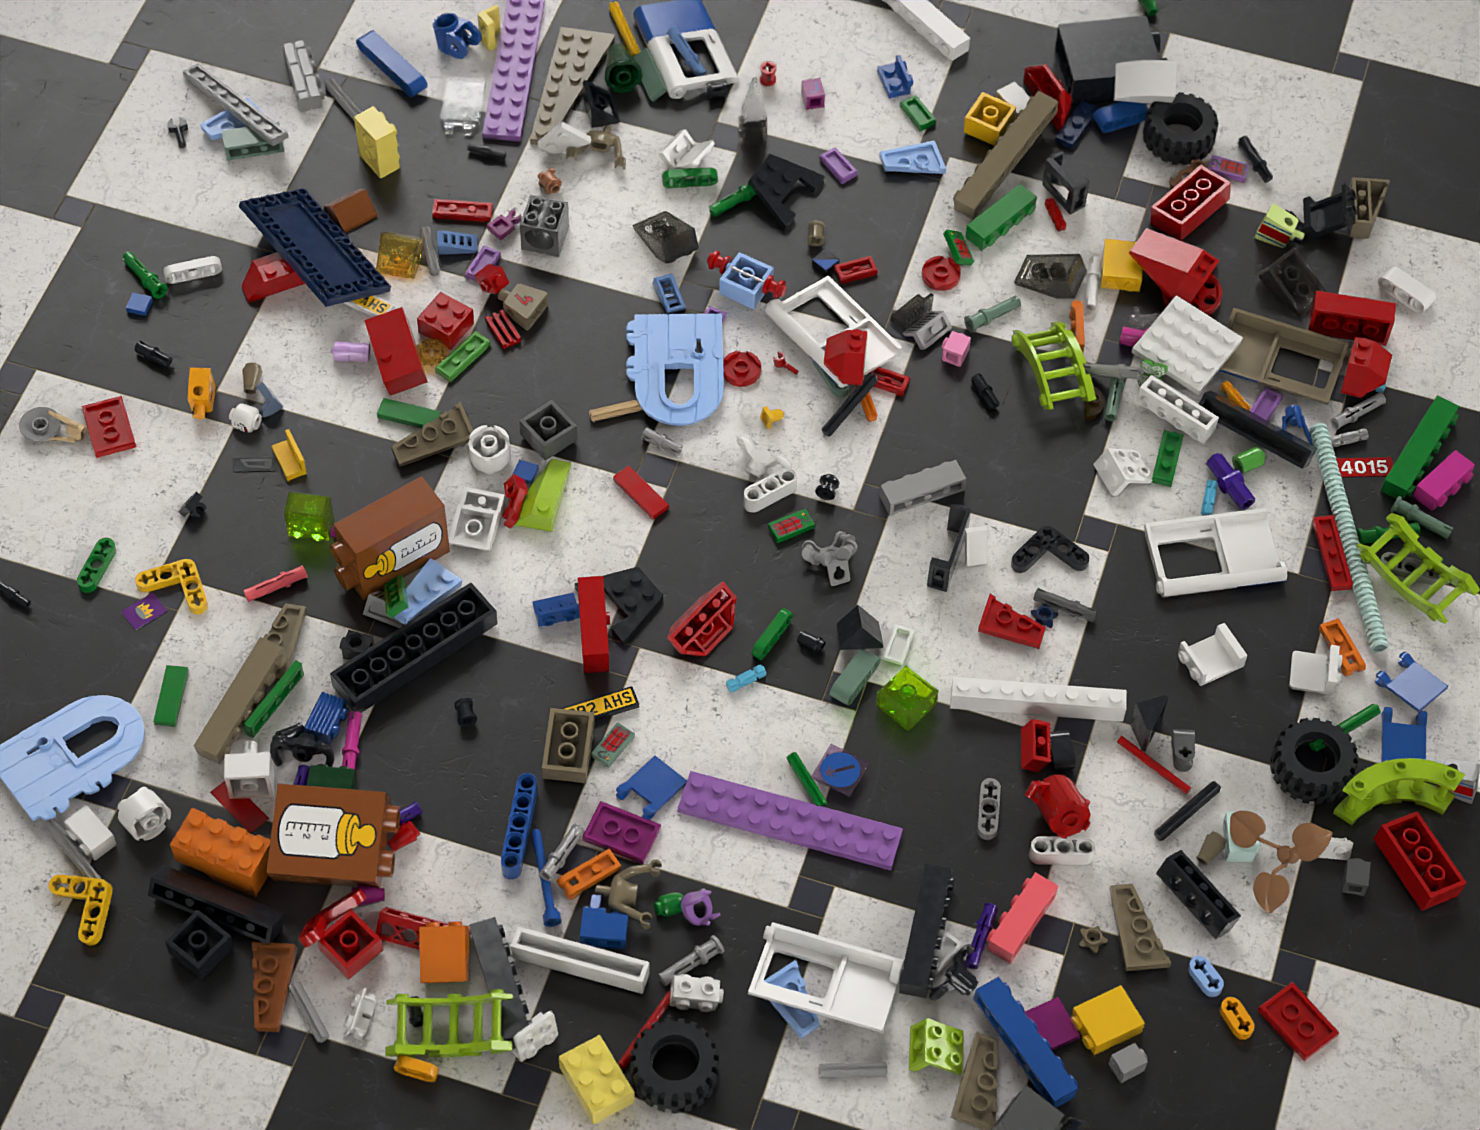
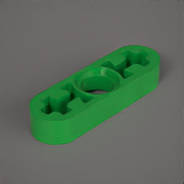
[662,167,718,188]
[77,537,116,593]
[751,608,793,660]

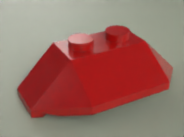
[1023,64,1073,132]
[241,252,305,303]
[824,329,868,385]
[1341,337,1392,398]
[667,582,737,657]

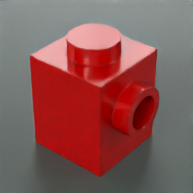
[474,264,510,294]

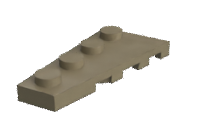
[391,402,473,467]
[1109,883,1171,971]
[950,1032,998,1130]

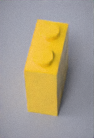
[1100,238,1143,292]
[1070,985,1145,1055]

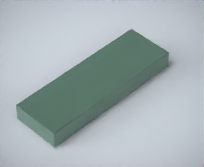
[633,48,668,101]

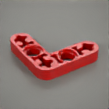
[299,888,367,948]

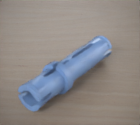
[666,26,707,77]

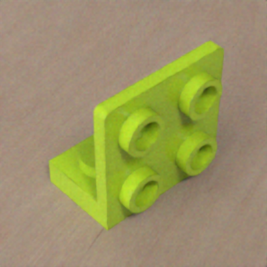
[908,1018,964,1075]

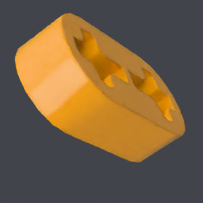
[1220,997,1254,1040]
[394,1055,439,1082]

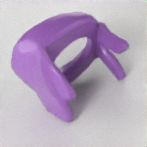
[681,888,721,926]

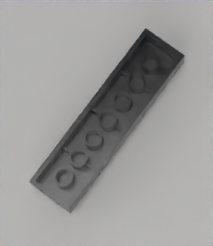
[330,582,498,713]

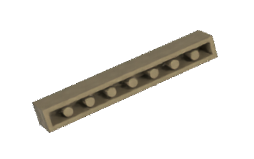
[953,91,1058,220]

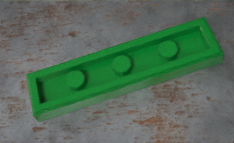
[383,574,409,619]
[244,660,304,738]

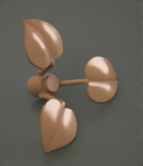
[1230,811,1333,913]

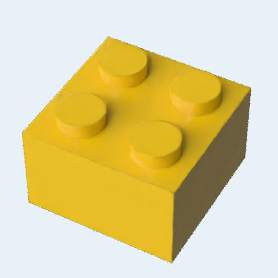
[963,92,1016,146]

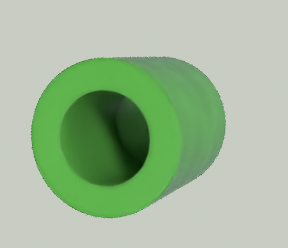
[1232,447,1266,475]

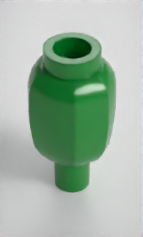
[654,892,684,917]

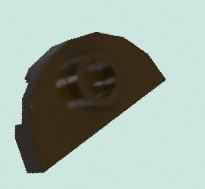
[1084,386,1105,421]

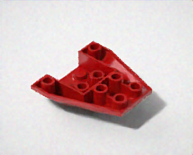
[1129,228,1220,304]

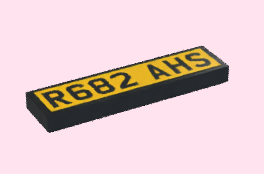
[559,686,639,721]

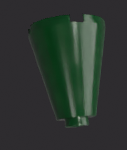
[605,44,643,93]

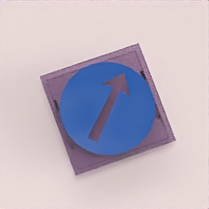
[811,744,870,797]

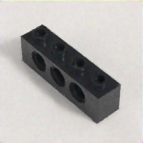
[1156,850,1241,940]

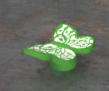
[1138,359,1168,387]

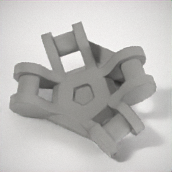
[802,531,857,586]

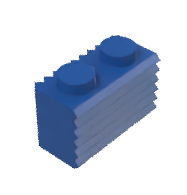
[304,692,349,744]

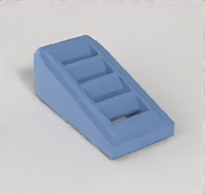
[437,231,478,255]
[652,273,686,314]

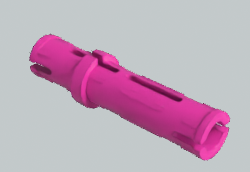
[341,711,362,770]

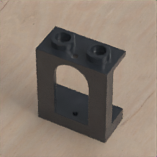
[1042,152,1090,215]

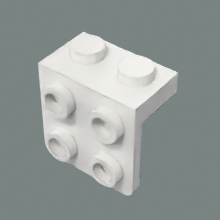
[659,129,715,170]
[1093,448,1153,496]
[1289,645,1342,696]
[512,1011,558,1062]

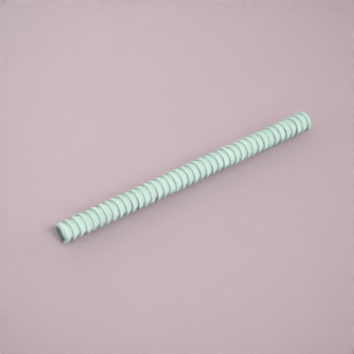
[1309,423,1389,652]

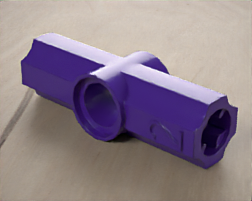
[1206,453,1255,510]

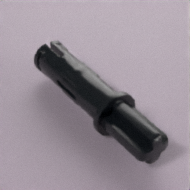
[1237,136,1273,183]

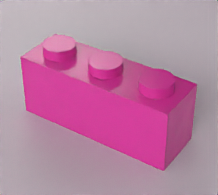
[1413,450,1475,511]

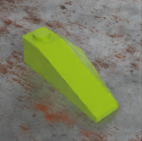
[515,459,571,532]

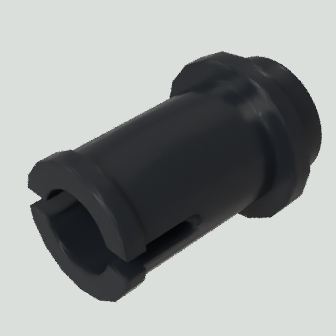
[797,630,826,653]
[407,996,423,1028]

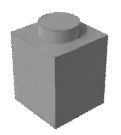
[1109,1043,1148,1083]

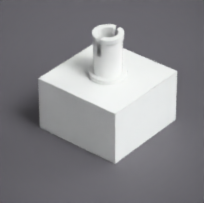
[224,741,275,799]

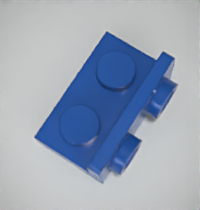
[877,55,913,99]
[532,592,580,627]

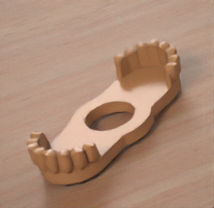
[1169,159,1206,190]

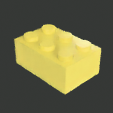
[354,106,400,179]
[559,1035,634,1125]

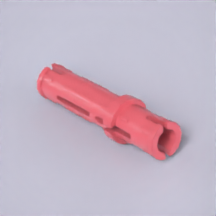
[243,565,308,602]

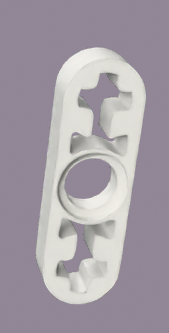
[163,256,222,284]

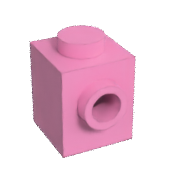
[942,331,971,367]

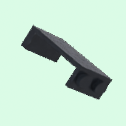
[927,504,971,592]

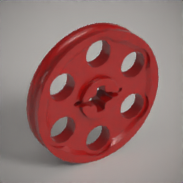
[1162,273,1222,316]

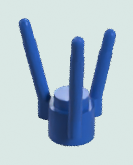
[1282,405,1314,445]

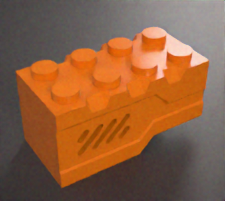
[170,808,271,898]

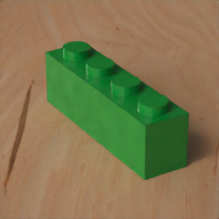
[965,184,1037,251]

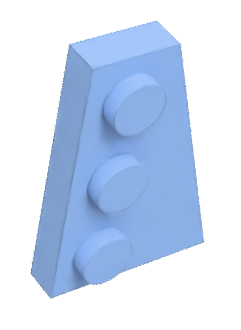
[200,97,264,141]
[879,140,946,174]
[764,960,820,1039]

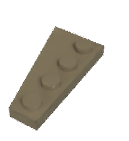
[263,603,307,682]

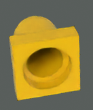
[760,406,784,429]

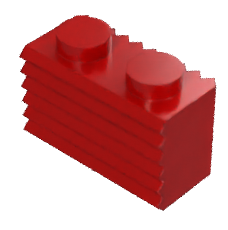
[1021,719,1052,772]

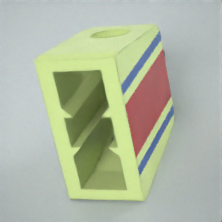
[1254,203,1305,248]

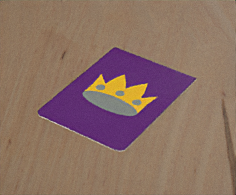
[122,593,167,630]

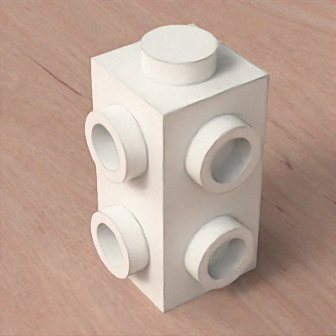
[670,974,723,1012]

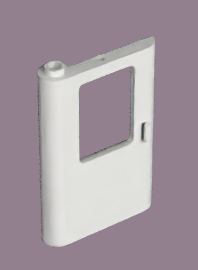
[748,922,904,1033]

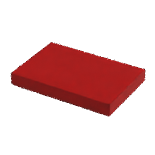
[81,396,136,458]
[1258,982,1340,1062]

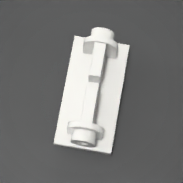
[1318,838,1353,860]
[343,988,377,1039]

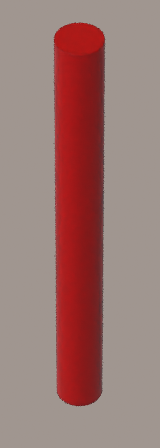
[1117,736,1191,795]
[618,991,671,1069]

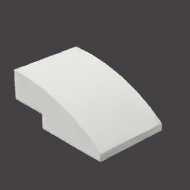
[1114,60,1177,104]
[449,487,506,552]

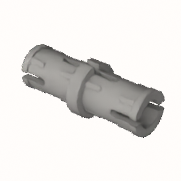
[641,427,683,457]

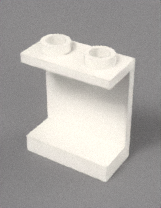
[1178,623,1247,686]

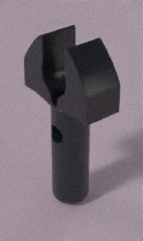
[167,116,188,148]

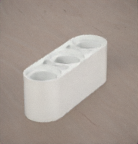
[1378,266,1436,313]
[744,467,797,512]
[1029,836,1096,865]

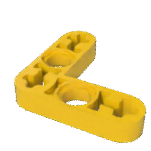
[135,559,208,614]
[48,874,113,946]

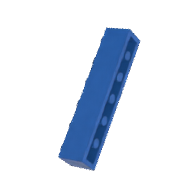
[973,976,1078,1108]

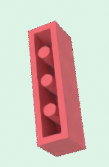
[987,872,1059,964]

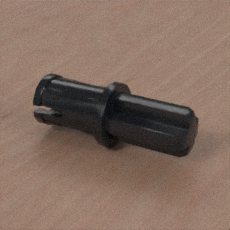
[134,340,173,367]
[970,373,1000,410]

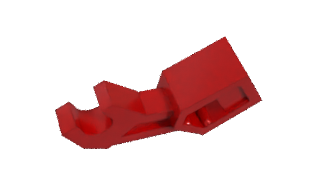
[502,474,528,529]

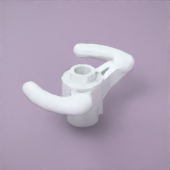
[737,436,792,479]

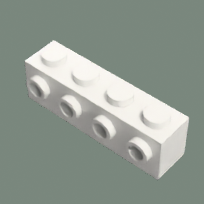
[1137,375,1219,444]

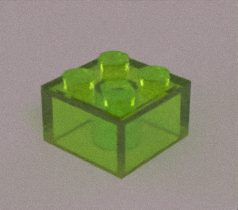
[284,492,334,541]
[876,665,939,731]

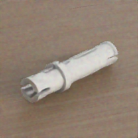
[1083,256,1102,311]

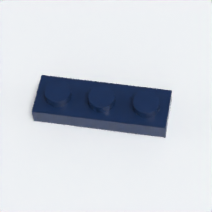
[1055,100,1099,149]

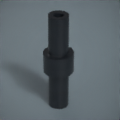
[467,143,506,160]
[0,580,31,608]

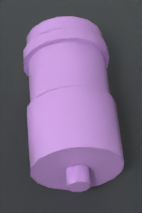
[331,341,370,363]

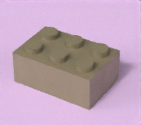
[542,708,595,783]

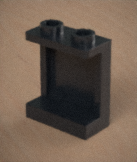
[1303,183,1357,239]

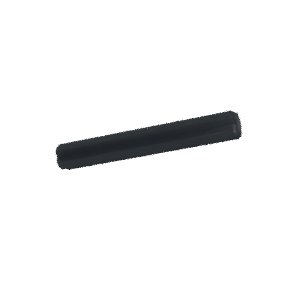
[821,373,878,437]
[1154,781,1221,841]

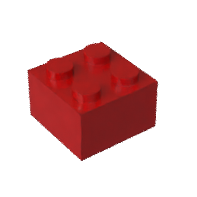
[417,292,474,350]
[317,909,384,980]

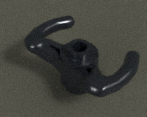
[270,731,334,767]
[929,944,978,1001]

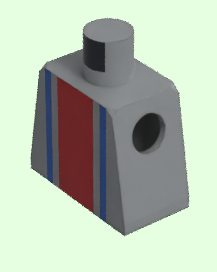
[1438,758,1480,804]

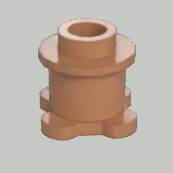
[537,168,562,194]

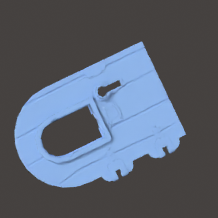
[626,314,724,426]
[0,695,145,821]

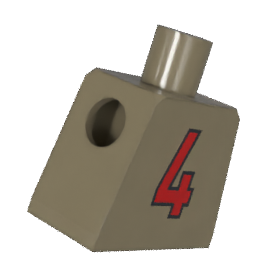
[498,284,548,331]

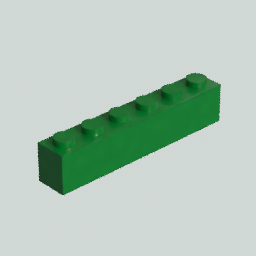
[1381,395,1459,500]

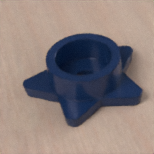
[1031,604,1058,628]

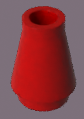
[386,821,421,852]

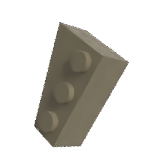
[1349,177,1390,239]

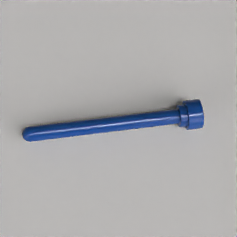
[532,829,562,927]

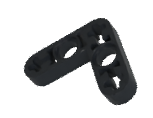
[1011,526,1090,573]

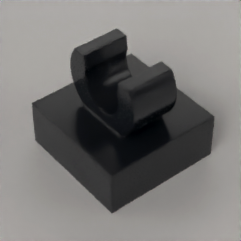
[178,491,207,520]

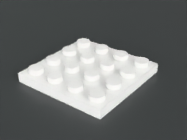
[1131,295,1243,395]

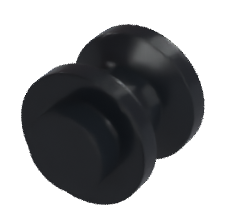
[815,474,840,500]

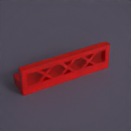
[375,907,471,950]

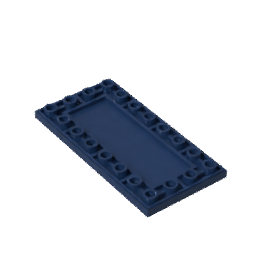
[238,188,391,307]

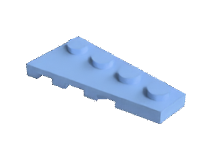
[394,558,462,625]

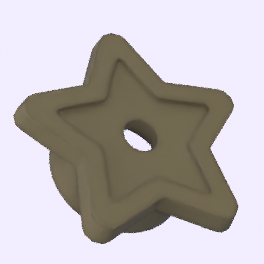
[1079,926,1108,953]

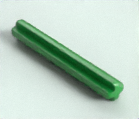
[1309,704,1381,752]

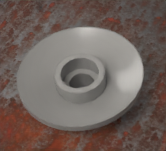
[19,407,61,442]

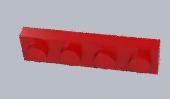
[1312,515,1353,591]

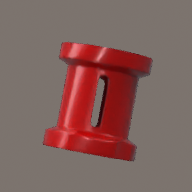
[760,61,777,86]

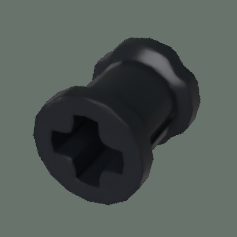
[707,81,728,100]
[454,698,478,727]

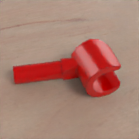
[773,352,799,375]

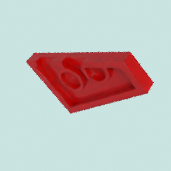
[978,593,1046,649]

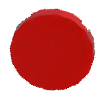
[922,256,961,291]
[723,351,761,387]

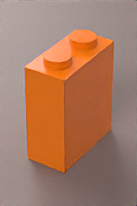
[419,921,470,983]

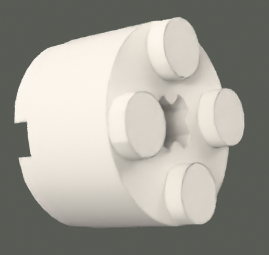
[468,425,511,475]
[117,787,171,841]

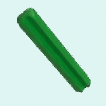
[786,752,827,807]

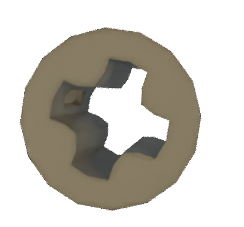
[807,220,825,247]

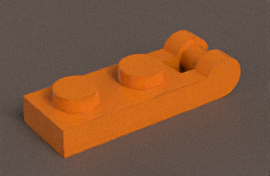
[1069,300,1085,352]
[1319,618,1366,677]
[556,849,621,900]

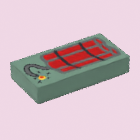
[591,722,635,768]

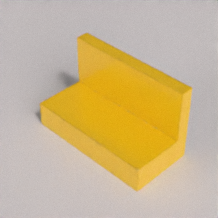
[272,429,307,481]

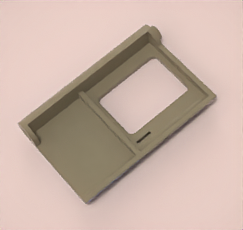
[1219,308,1352,405]

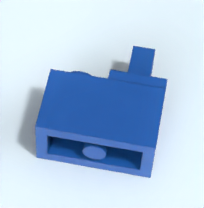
[580,895,628,950]

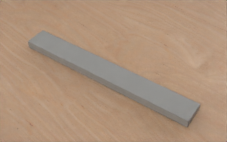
[183,63,289,146]

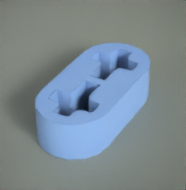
[1188,956,1224,997]

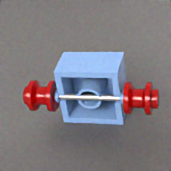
[707,250,787,310]

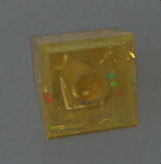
[376,231,425,279]

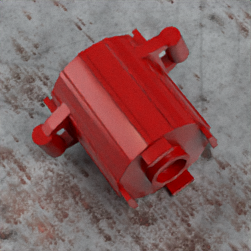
[1025,774,1091,839]

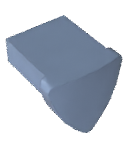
[256,382,284,418]

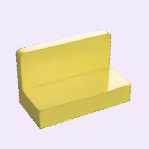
[478,5,501,51]

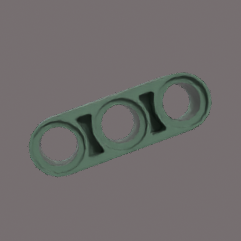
[829,649,881,706]

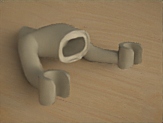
[566,125,626,170]
[595,859,662,930]

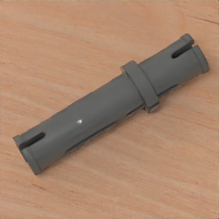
[1033,588,1097,622]

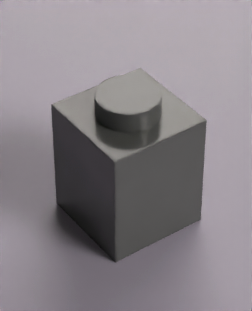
[1342,858,1371,896]

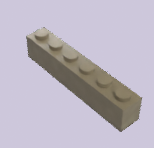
[194,637,286,764]

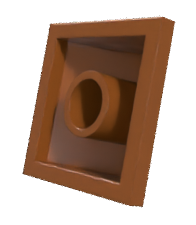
[323,189,377,233]

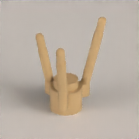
[48,411,87,444]

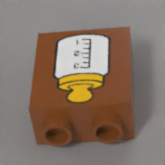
[330,476,450,600]
[266,783,400,888]

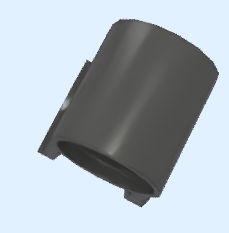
[1171,729,1195,772]

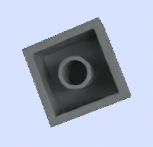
[519,400,578,461]

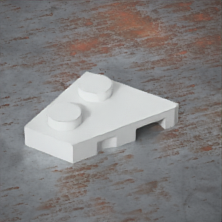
[538,121,591,155]

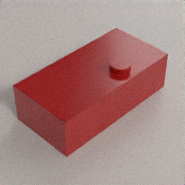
[1150,165,1231,241]
[1307,290,1396,346]
[364,307,428,396]
[577,576,610,673]
[1373,811,1467,911]

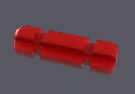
[1044,197,1067,232]

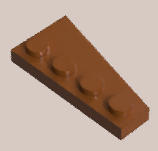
[252,942,298,1032]

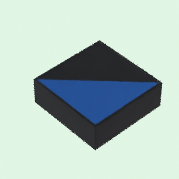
[812,249,840,275]

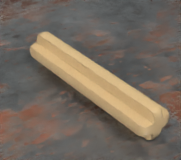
[589,400,643,422]

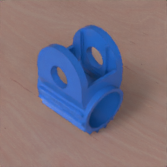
[432,13,482,59]

